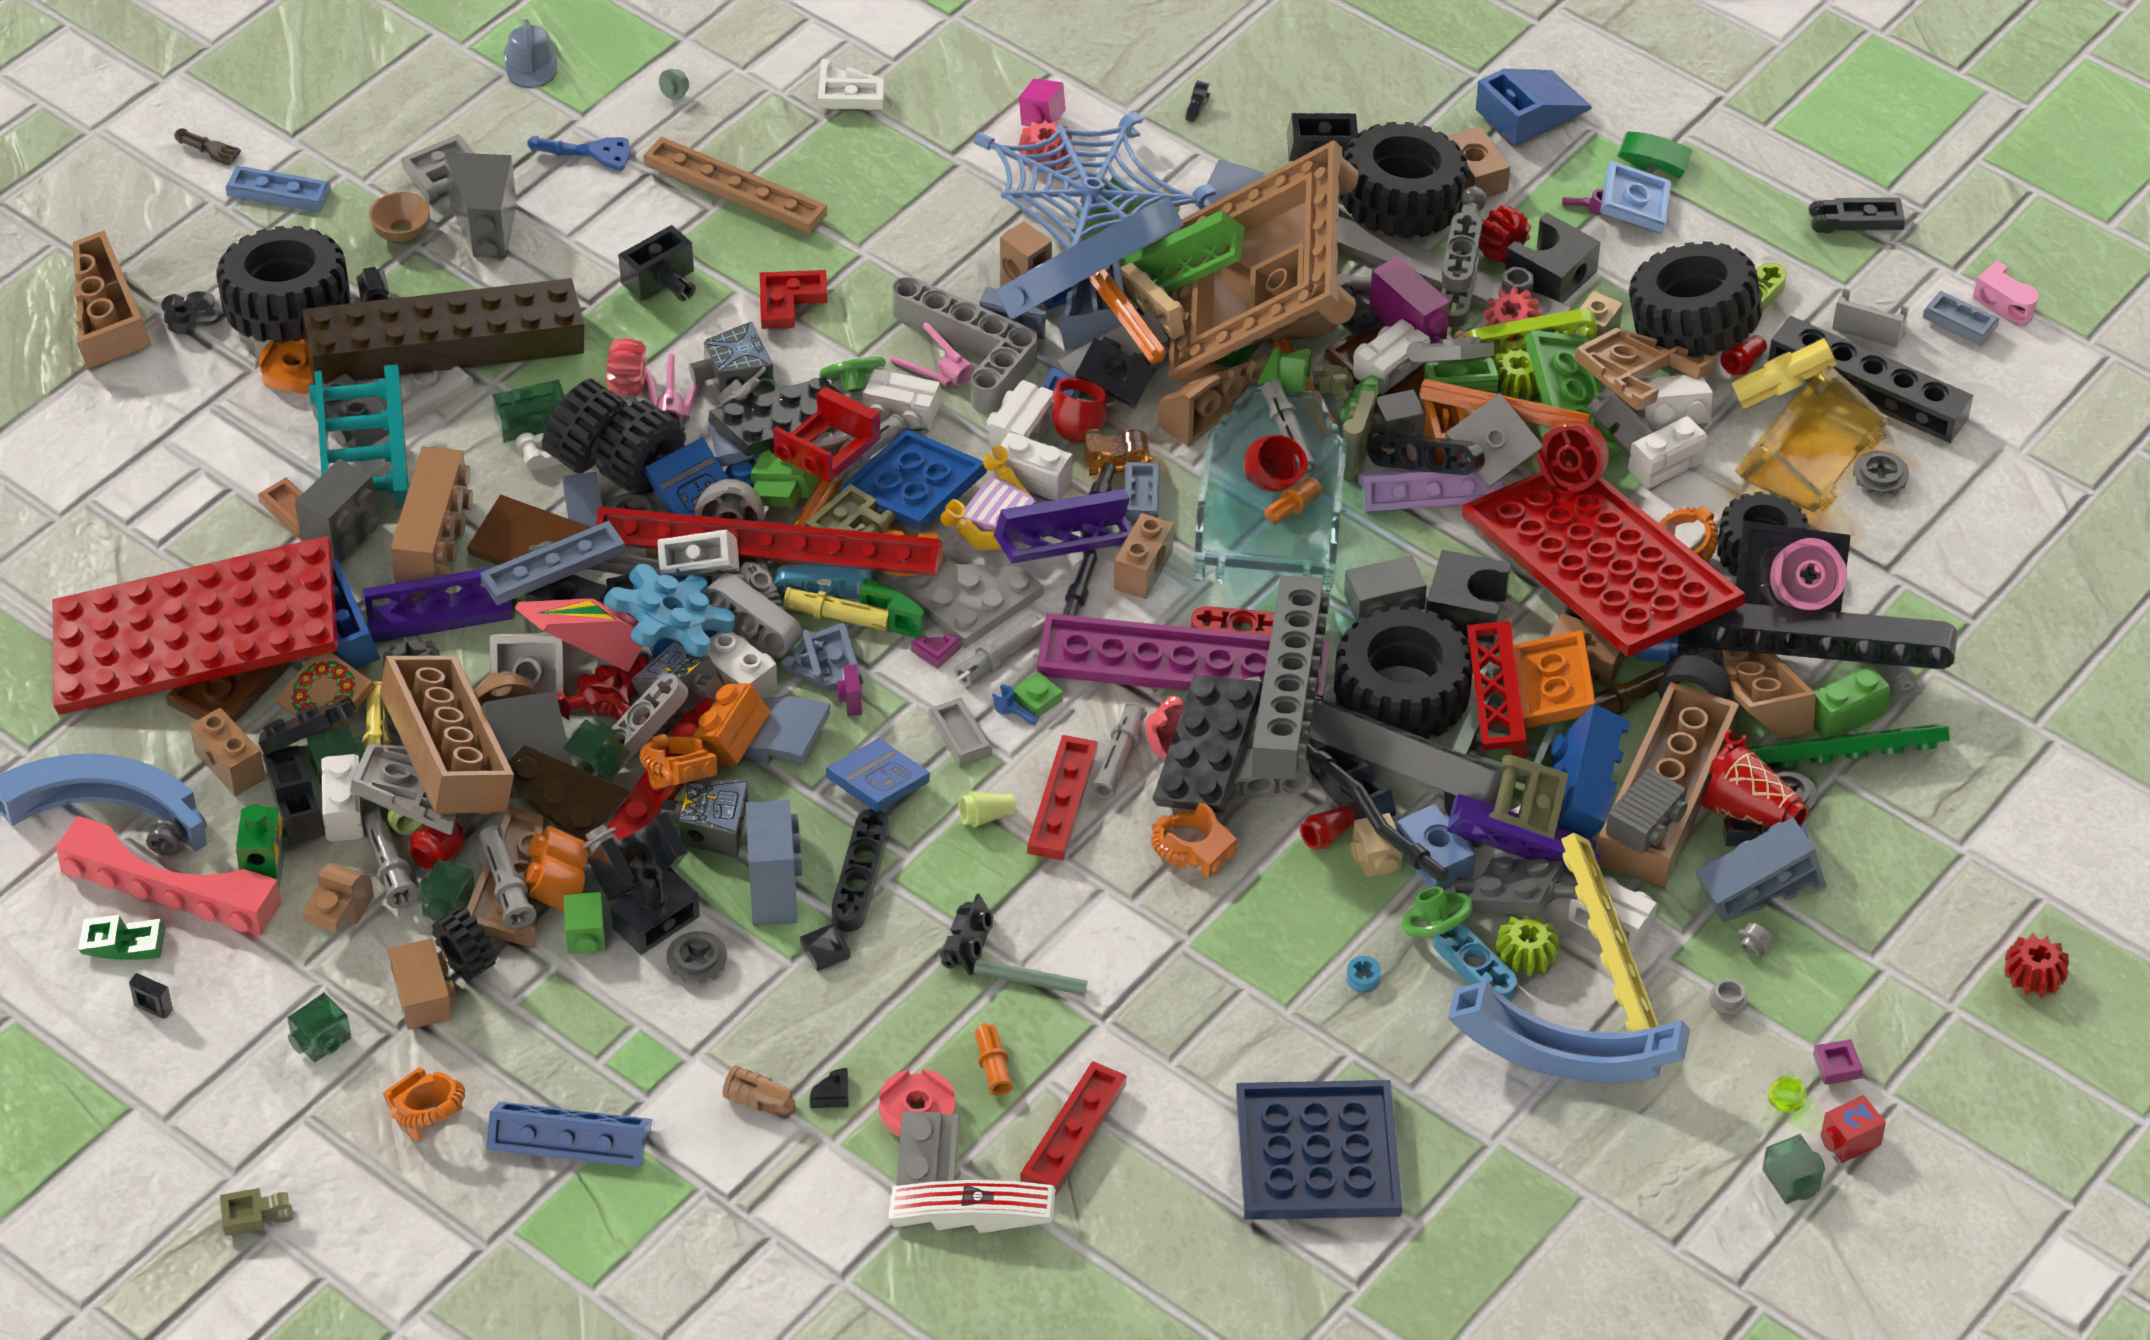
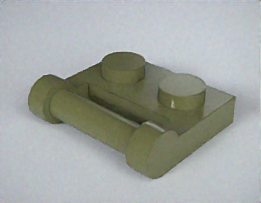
[1340,390,1376,482]
[1489,755,1569,839]

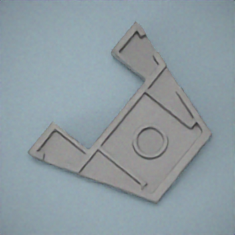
[350,744,459,835]

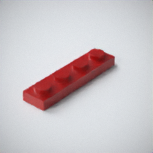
[1027,735,1098,861]
[1020,1061,1127,1196]

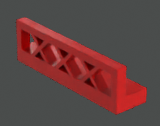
[1467,621,1527,760]

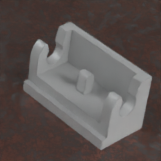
[1832,288,1909,348]

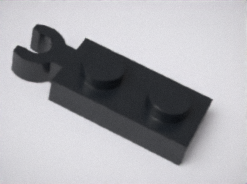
[258,695,356,756]

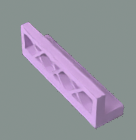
[1358,470,1503,512]

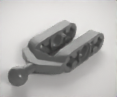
[1441,186,1487,327]

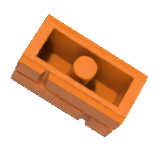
[692,683,771,767]

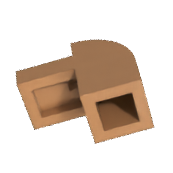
[302,863,374,933]

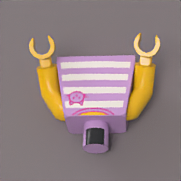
[941,445,1045,552]

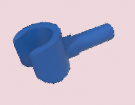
[992,685,1039,725]

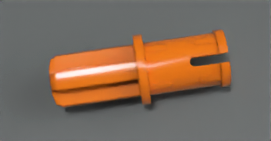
[1264,477,1322,525]
[975,1023,1013,1096]

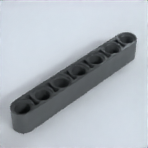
[1310,696,1503,806]

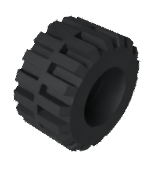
[541,378,627,474]
[595,400,686,495]
[1717,491,1809,576]

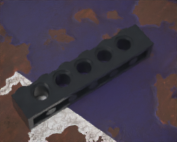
[1768,315,1973,443]

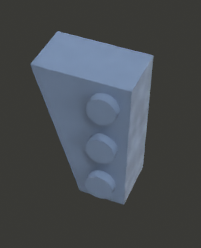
[1059,260,1125,350]
[745,800,802,925]
[1695,817,1826,922]

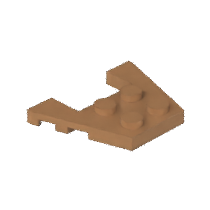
[1574,328,1717,411]

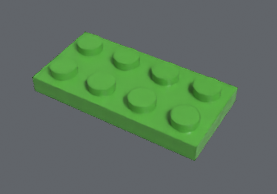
[1524,330,1621,456]

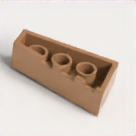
[73,230,152,370]

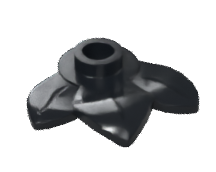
[161,291,225,334]

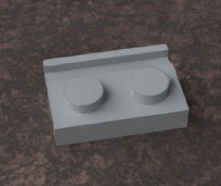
[896,1110,960,1186]

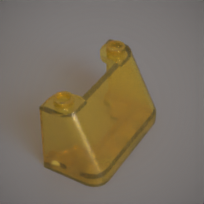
[1734,364,1890,512]

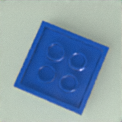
[840,429,987,532]

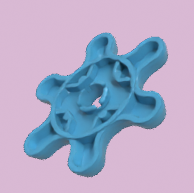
[604,564,735,657]

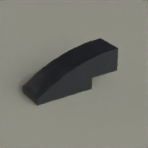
[262,745,326,845]
[1308,745,1396,820]

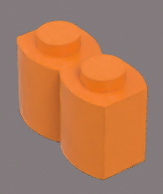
[524,825,589,912]

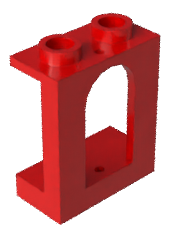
[773,387,881,483]

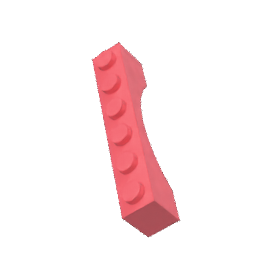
[56,816,281,936]

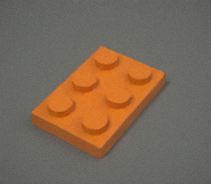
[1514,630,1596,729]

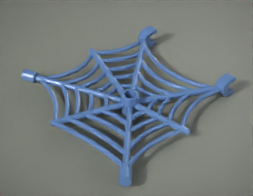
[974,112,1216,249]

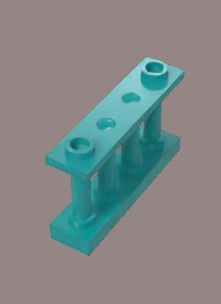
[309,365,409,506]

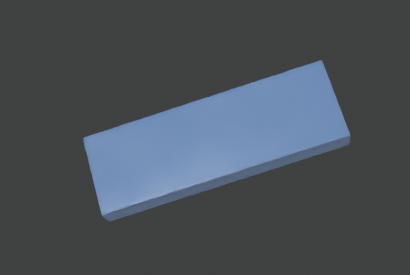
[225,166,331,212]

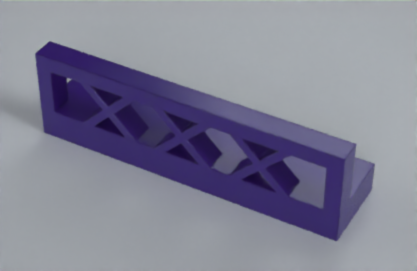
[994,489,1132,564]
[363,566,513,643]
[1446,794,1601,876]

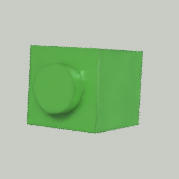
[563,892,606,954]

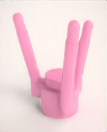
[890,323,974,387]
[645,353,701,423]

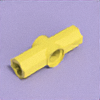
[1731,338,1837,409]

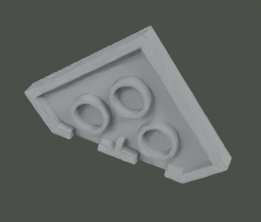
[894,564,1044,648]

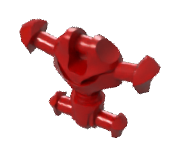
[556,653,649,751]

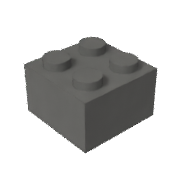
[295,459,379,563]

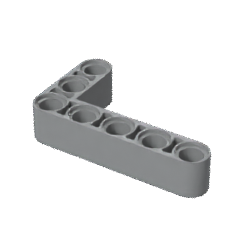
[892,277,1037,413]

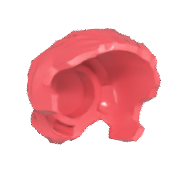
[1145,696,1185,760]

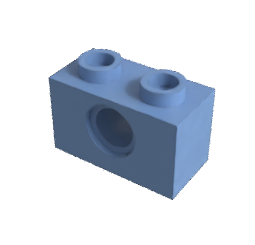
[1396,804,1476,890]

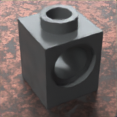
[1373,389,1425,436]

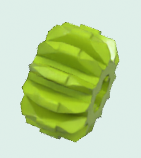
[1493,346,1540,401]
[1495,915,1560,979]

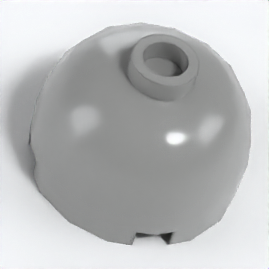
[695,479,765,522]

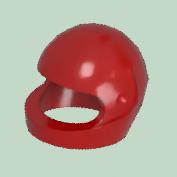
[1052,377,1107,443]
[1243,435,1308,493]

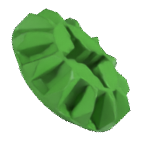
[1339,375,1380,422]

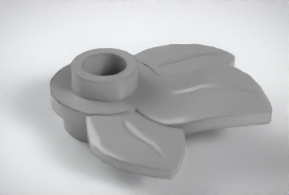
[715,366,766,409]

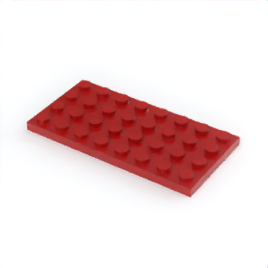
[1462,471,1745,657]
[52,536,338,715]

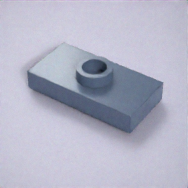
[1923,290,2000,346]
[1125,462,1160,521]

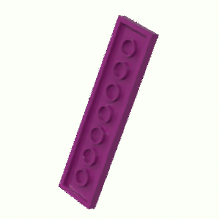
[1037,613,1330,699]

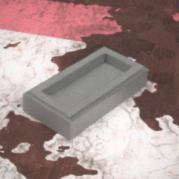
[928,697,992,767]

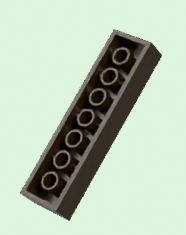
[302,278,585,385]

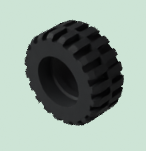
[1340,122,1469,238]
[216,226,351,343]
[1629,241,1763,358]
[1334,606,1473,739]

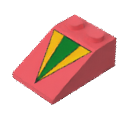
[515,599,643,672]

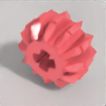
[1018,119,1074,170]
[1484,286,1542,342]
[606,338,647,397]

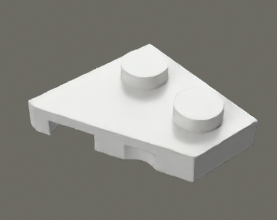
[818,59,884,110]

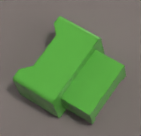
[750,450,819,510]

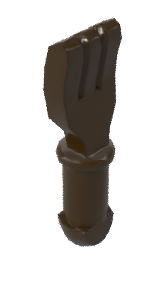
[174,128,241,165]

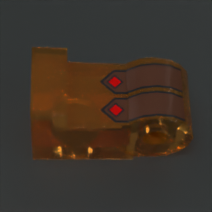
[1084,429,1152,476]

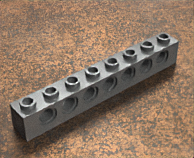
[1252,575,1330,780]

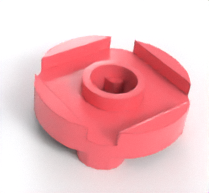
[879,1069,956,1137]

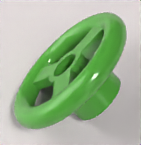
[819,357,886,393]
[1402,886,1473,938]

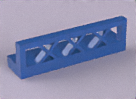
[487,1101,652,1167]

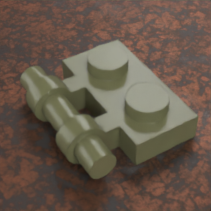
[805,484,896,533]

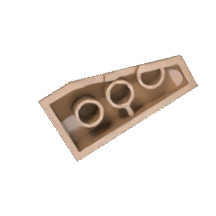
[1158,352,1272,447]
[1720,649,1816,739]

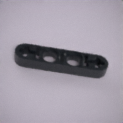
[1367,433,1485,476]
[831,809,889,932]

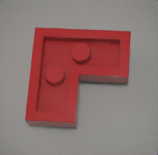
[759,270,828,329]

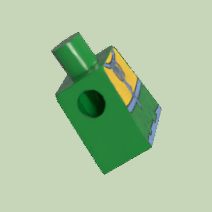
[236,804,287,891]

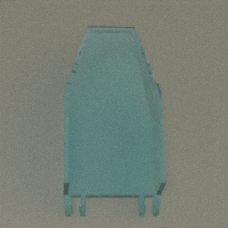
[1194,384,1347,593]

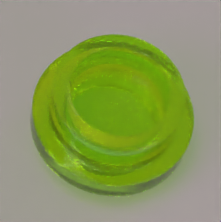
[1768,1075,1807,1113]

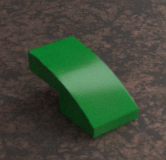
[1617,131,1693,179]
[860,578,924,639]
[78,915,166,960]

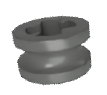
[146,820,183,855]

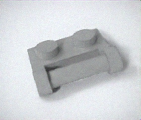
[401,134,474,203]
[1407,337,1495,362]

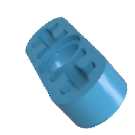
[773,565,876,599]
[1433,919,1517,1001]

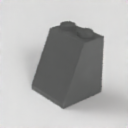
[445,152,517,258]
[482,691,573,799]

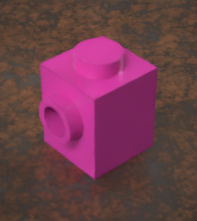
[1019,78,1066,127]

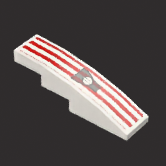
[889,1180,1056,1234]

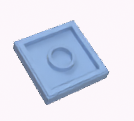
[1600,161,1671,233]

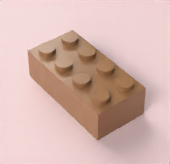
[390,446,473,599]

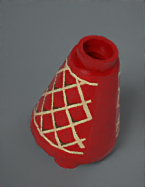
[1701,746,1809,828]

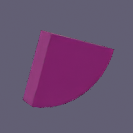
[911,634,961,668]

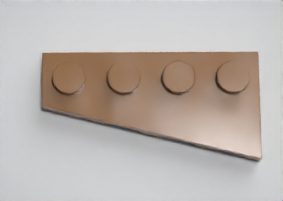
[466,806,544,948]

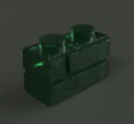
[492,379,565,443]

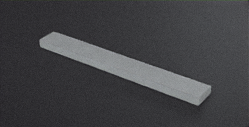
[1337,216,1571,330]

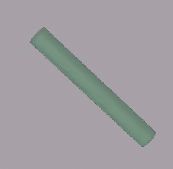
[974,959,1088,995]

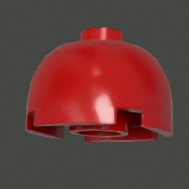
[1537,420,1609,492]

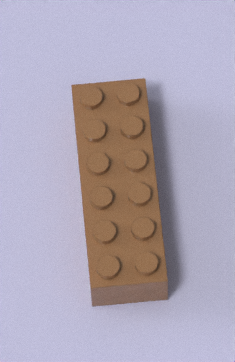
[380,656,514,815]
[1596,681,1740,887]

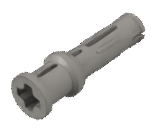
[363,810,420,909]
[479,825,536,929]

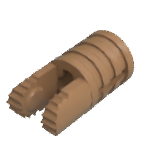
[722,1065,796,1117]

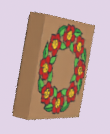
[275,652,376,741]

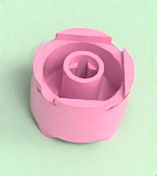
[1770,538,1847,611]

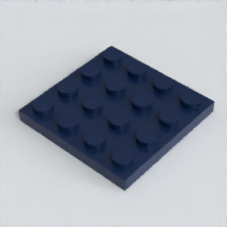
[1236,1080,1402,1220]

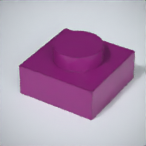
[836,664,862,716]
[1813,1039,1863,1085]

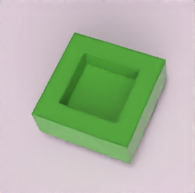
[1013,671,1063,718]

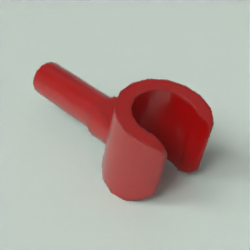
[1711,730,1748,763]

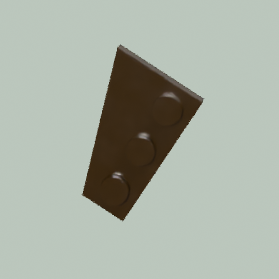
[508,744,631,842]

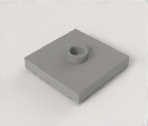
[1445,393,1543,489]

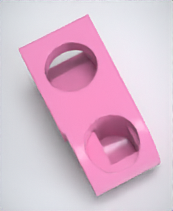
[1973,260,2038,324]

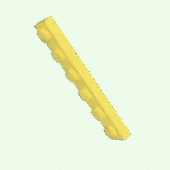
[1561,833,1659,1032]

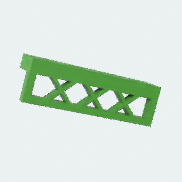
[1121,210,1245,294]

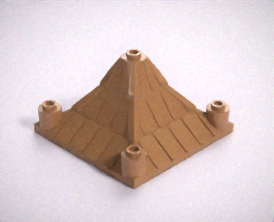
[1168,140,1359,383]

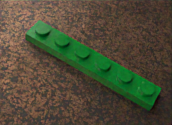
[1748,723,1950,768]

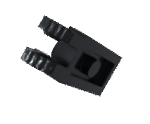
[1808,198,1905,233]

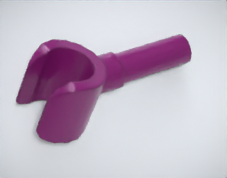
[1562,189,1603,215]

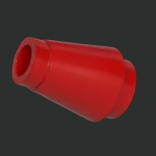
[1720,335,1767,375]
[1300,806,1355,850]

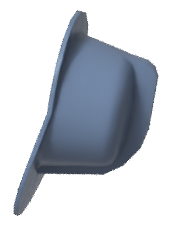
[504,19,557,88]

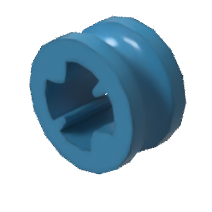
[1346,956,1381,993]

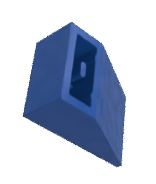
[1475,69,1592,146]

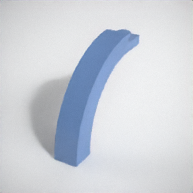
[995,196,1184,320]
[0,754,207,852]
[1448,980,1690,1082]

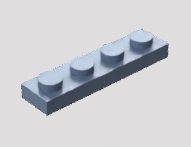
[480,521,625,605]

